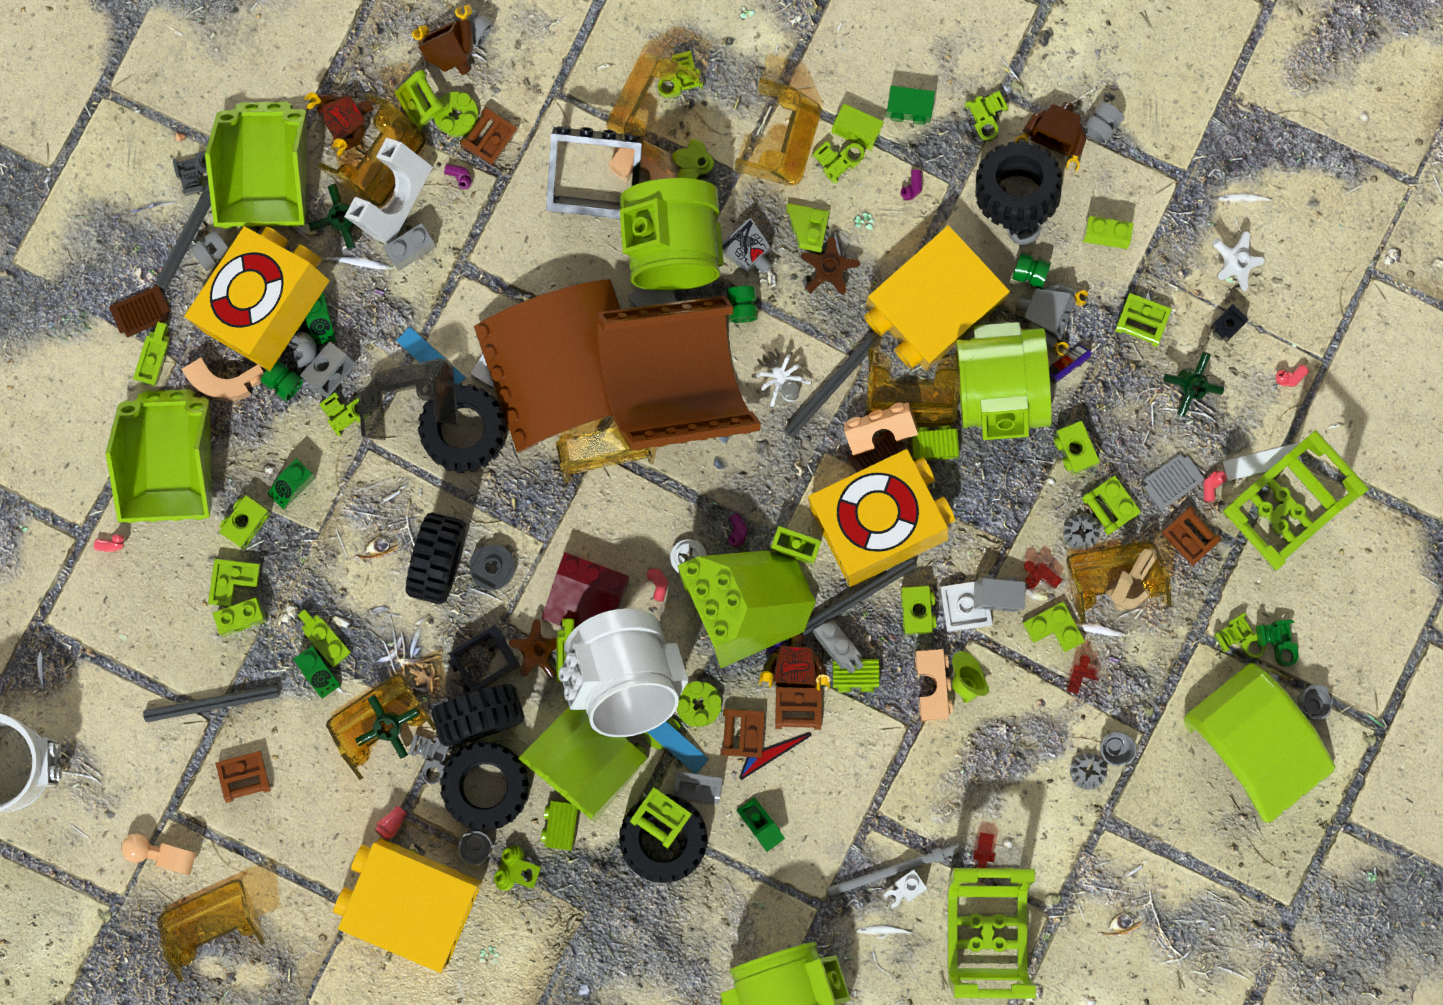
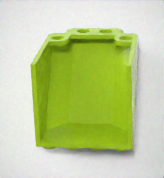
[205,102,307,228]
[105,389,212,523]
[677,550,816,668]
[518,707,648,822]

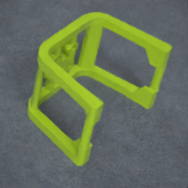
[1220,430,1369,571]
[947,868,1036,999]

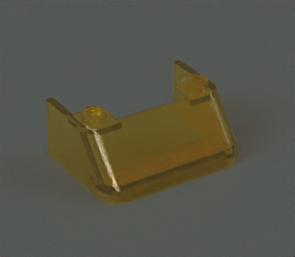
[607,53,703,160]
[735,78,821,186]
[318,92,426,206]
[866,348,960,426]
[555,428,653,483]
[1066,541,1172,623]
[326,674,436,780]
[157,879,265,983]

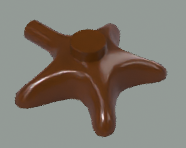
[801,237,860,295]
[509,619,556,679]

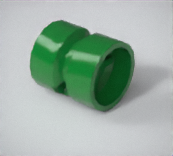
[1012,252,1051,289]
[727,286,758,323]
[260,359,304,402]

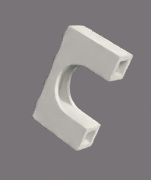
[344,138,433,244]

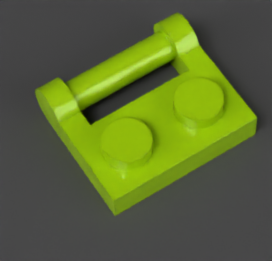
[394,70,445,130]
[1115,293,1172,347]
[1081,475,1141,535]
[630,787,692,849]

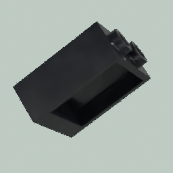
[448,625,521,692]

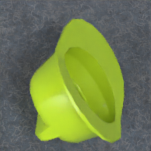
[952,651,990,703]

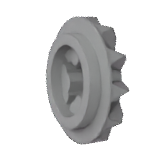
[1063,514,1100,551]
[1070,753,1107,790]

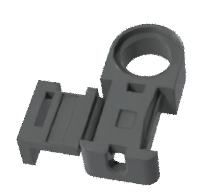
[173,151,207,196]

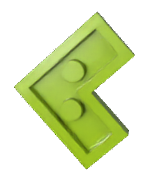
[208,559,261,607]
[1022,602,1085,653]

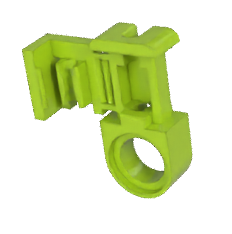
[658,50,703,98]
[965,91,1009,142]
[811,141,865,184]
[319,393,372,436]
[1213,613,1266,659]

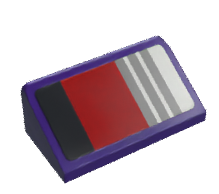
[1049,345,1092,384]

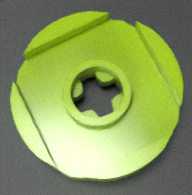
[434,92,479,137]
[677,681,721,727]

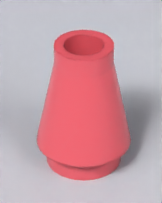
[374,806,407,841]

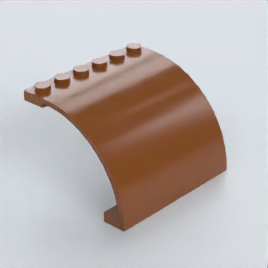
[474,279,621,452]
[596,295,761,450]

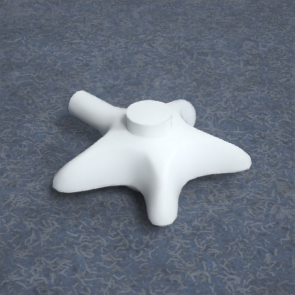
[1212,232,1264,291]

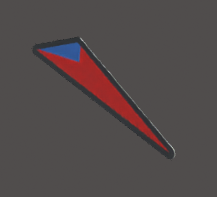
[739,733,811,780]

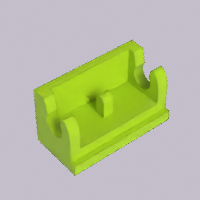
[831,104,884,151]

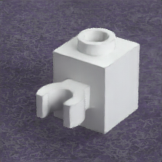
[883,870,927,908]

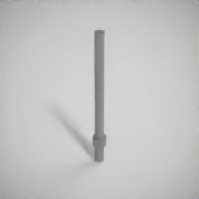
[827,844,961,897]

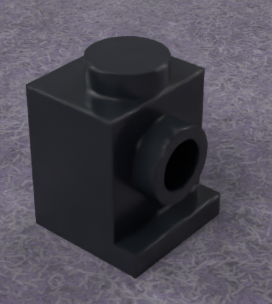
[1211,304,1249,343]

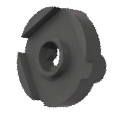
[469,544,515,590]

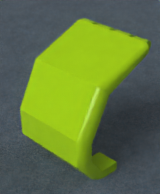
[1184,663,1336,823]

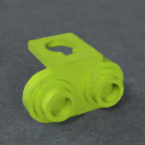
[494,845,541,891]

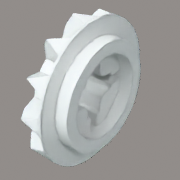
[670,539,706,573]

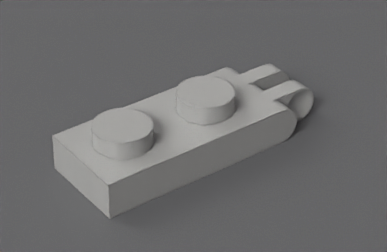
[813,619,863,673]

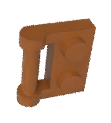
[459,108,518,166]
[1161,506,1222,566]
[775,687,822,730]
[720,709,765,758]
[215,751,271,803]

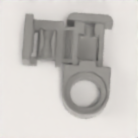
[408,734,454,785]

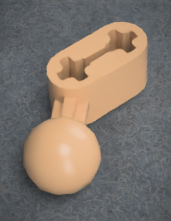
[121,833,196,875]

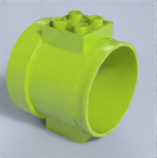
[620,178,724,291]
[956,322,1051,440]
[720,942,851,1005]

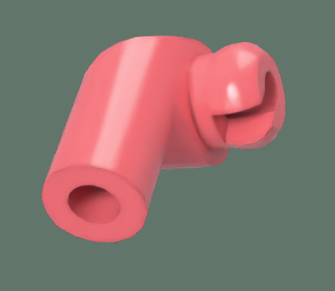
[1276,364,1309,387]
[1203,471,1227,502]
[94,534,125,552]
[647,568,668,602]

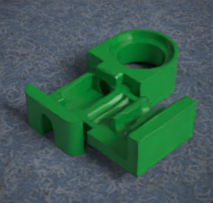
[1256,620,1299,667]

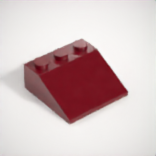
[541,552,630,629]

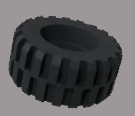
[975,141,1063,230]
[418,383,507,473]
[405,512,466,605]
[431,684,525,746]
[440,741,530,831]
[619,794,708,883]

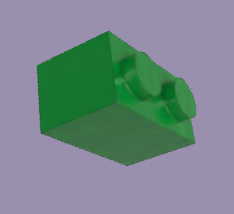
[886,86,935,125]

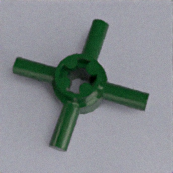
[308,184,373,250]
[1163,352,1224,417]
[355,694,420,759]

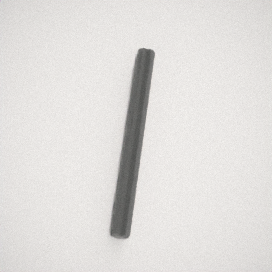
[155,183,211,289]
[785,332,881,437]
[800,558,917,636]
[143,685,280,722]

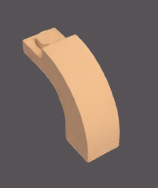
[182,358,265,402]

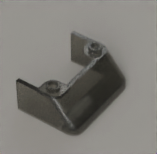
[359,359,459,440]

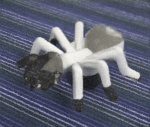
[752,348,812,408]

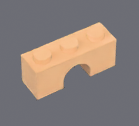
[608,148,678,182]
[844,402,918,456]
[914,649,953,722]

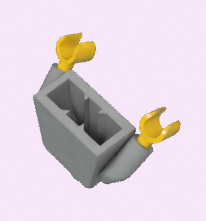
[1018,284,1088,356]

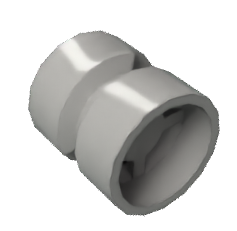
[454,7,493,47]
[1083,101,1125,144]
[189,230,229,272]

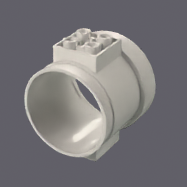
[559,609,689,737]
[0,714,62,813]

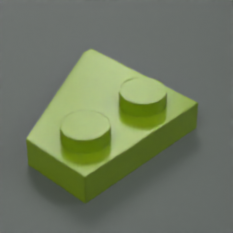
[786,203,829,252]

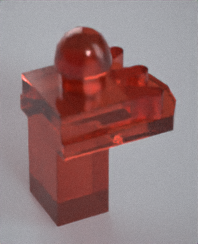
[1024,560,1063,591]
[1066,654,1100,694]
[973,832,996,868]

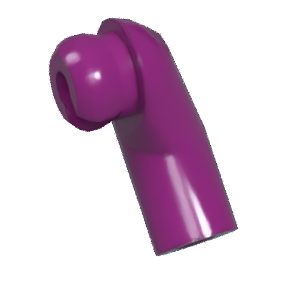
[444,163,472,190]
[900,170,923,200]
[728,513,748,547]

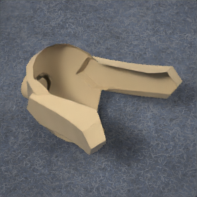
[1105,549,1157,611]

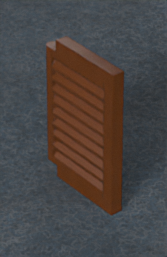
[109,286,170,338]
[847,430,906,472]

